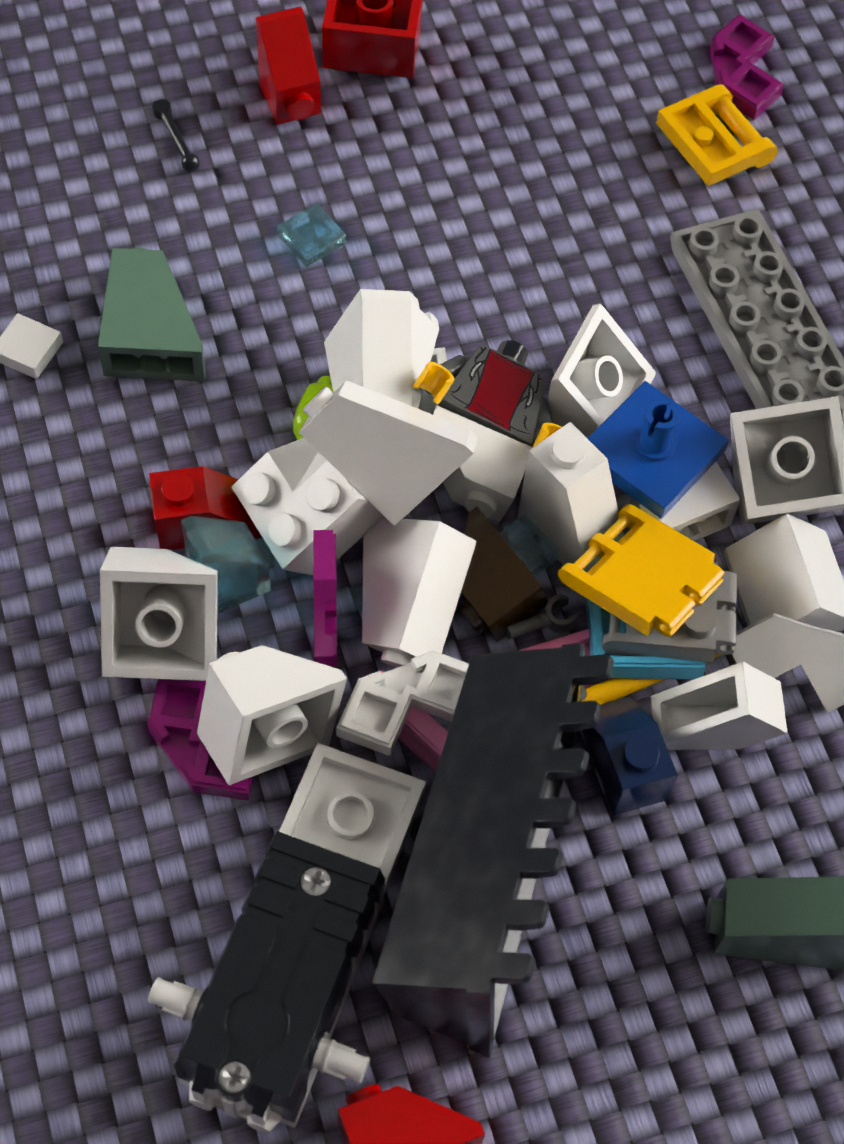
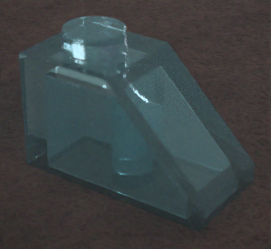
[181,516,275,614]

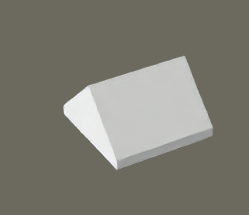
[547,303,656,438]
[723,513,844,632]

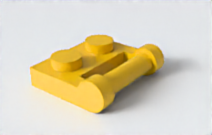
[656,84,778,186]

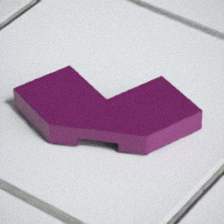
[709,14,784,120]
[313,530,337,668]
[147,679,254,801]

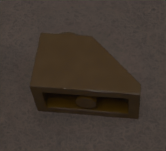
[458,507,548,642]

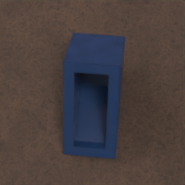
[582,697,678,815]

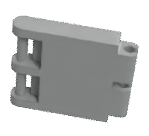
[602,562,737,663]

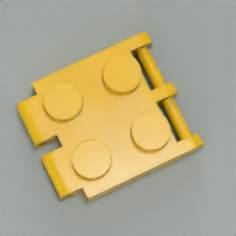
[558,504,725,637]

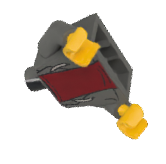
[413,340,562,449]

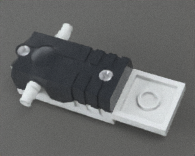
[148,743,426,1133]

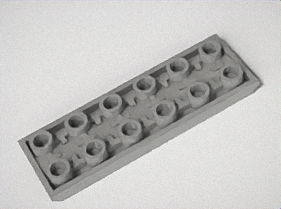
[670,209,844,427]

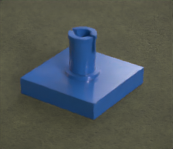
[587,381,729,519]

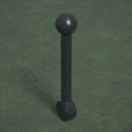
[152,99,200,172]

